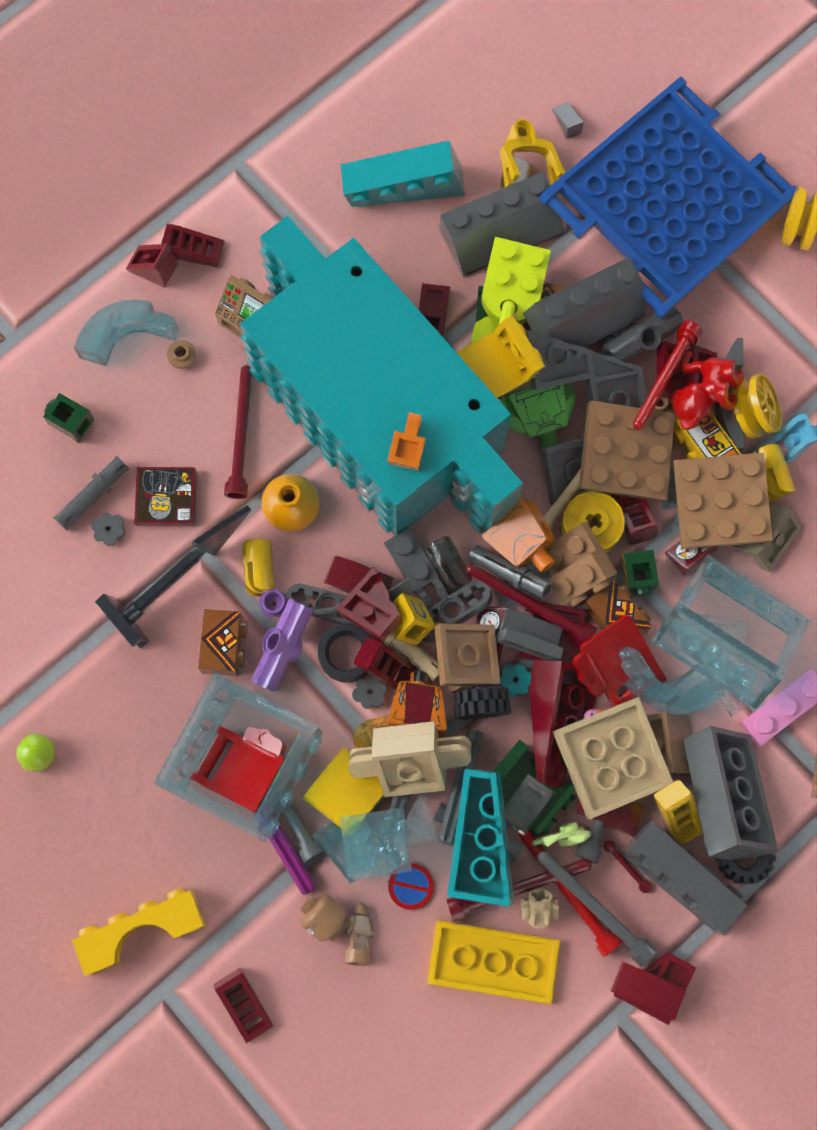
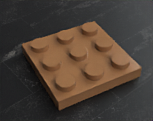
[579,401,675,502]
[673,452,773,550]

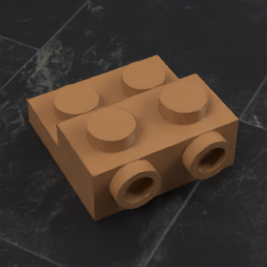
[546,521,617,606]

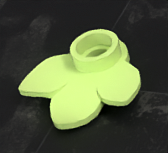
[532,822,591,846]

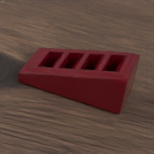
[161,223,224,268]
[610,494,659,545]
[353,638,416,690]
[214,968,274,1044]

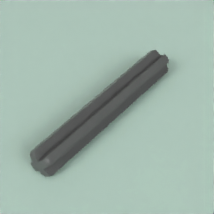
[438,729,483,846]

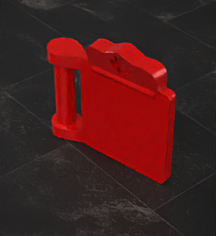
[573,614,667,707]
[190,726,287,813]

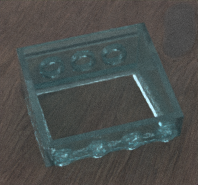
[651,554,810,709]
[154,673,323,842]

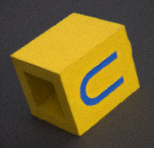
[392,593,435,645]

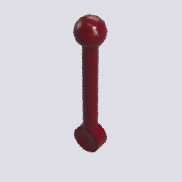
[603,840,651,893]

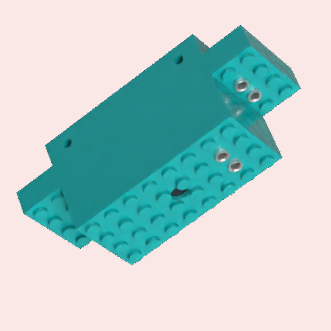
[240,216,523,536]

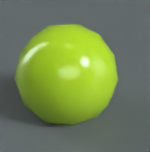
[16,733,56,772]

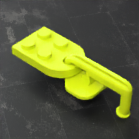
[470,237,551,344]

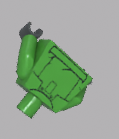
[498,382,577,447]

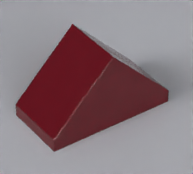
[126,244,178,288]

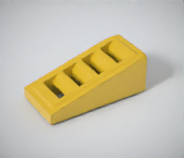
[654,780,703,846]

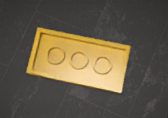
[427,920,560,1005]

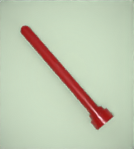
[633,320,703,430]
[518,827,623,957]

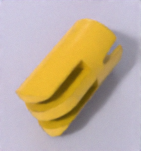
[753,444,796,502]
[242,538,274,597]

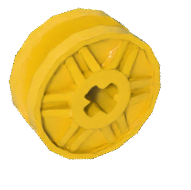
[781,186,817,251]
[731,373,782,439]
[560,491,625,553]

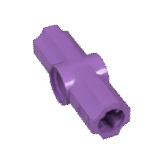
[251,599,314,692]

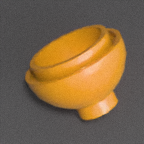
[261,474,320,532]

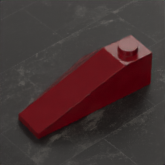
[529,659,596,788]

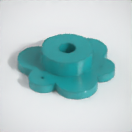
[499,664,531,697]

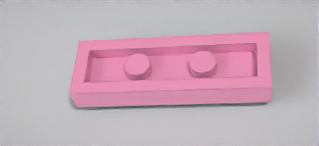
[739,668,817,748]

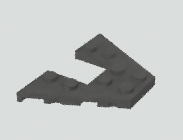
[525,330,647,505]

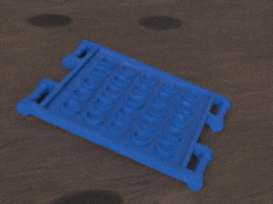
[538,76,797,319]

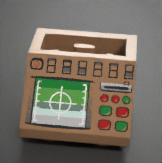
[215,275,274,338]

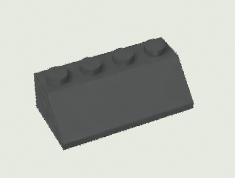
[439,172,565,277]
[523,257,644,348]
[683,726,778,860]

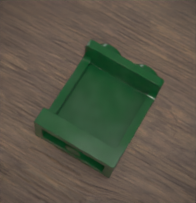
[494,739,577,837]

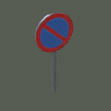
[366,816,434,910]

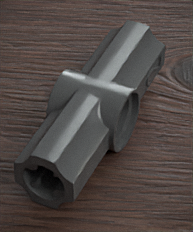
[601,306,684,362]

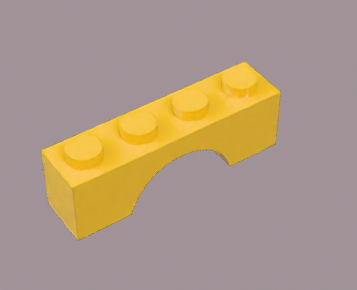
[72,887,207,976]

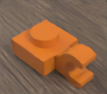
[387,412,426,471]

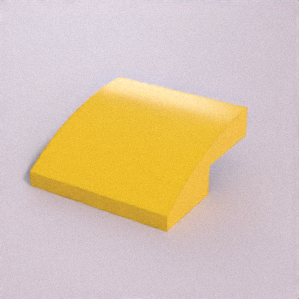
[303,747,384,836]

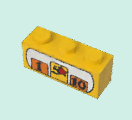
[673,411,741,459]

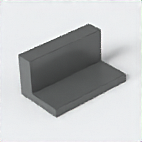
[496,608,564,661]

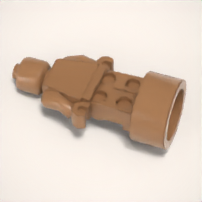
[345,903,375,966]

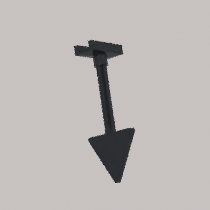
[95,505,251,648]

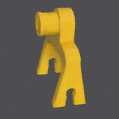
[500,119,565,187]

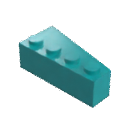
[340,140,465,207]
[447,768,514,907]

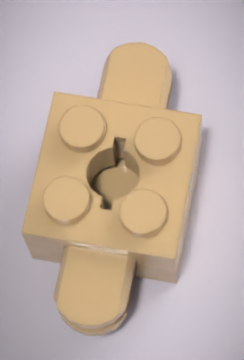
[349,721,471,797]

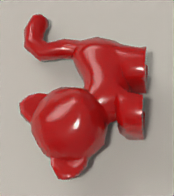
[669,350,744,430]

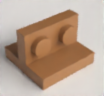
[434,623,500,693]

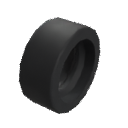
[318,623,371,683]

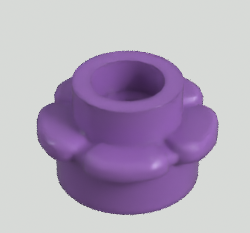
[259,589,288,618]

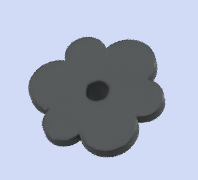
[91,512,125,546]
[352,675,387,709]

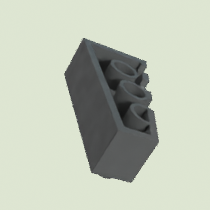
[621,821,747,935]

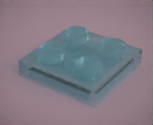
[340,808,412,881]

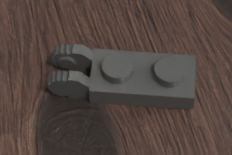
[384,528,449,609]

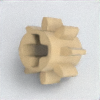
[521,888,559,928]

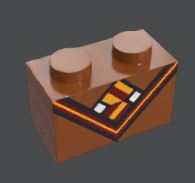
[583,580,653,636]
[198,609,248,676]

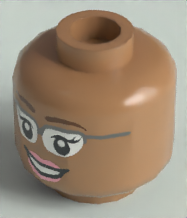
[300,894,348,942]

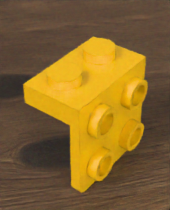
[457,315,545,399]

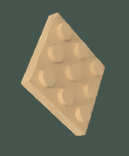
[553,697,673,819]

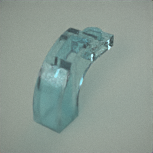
[74,299,179,366]
[618,646,724,714]

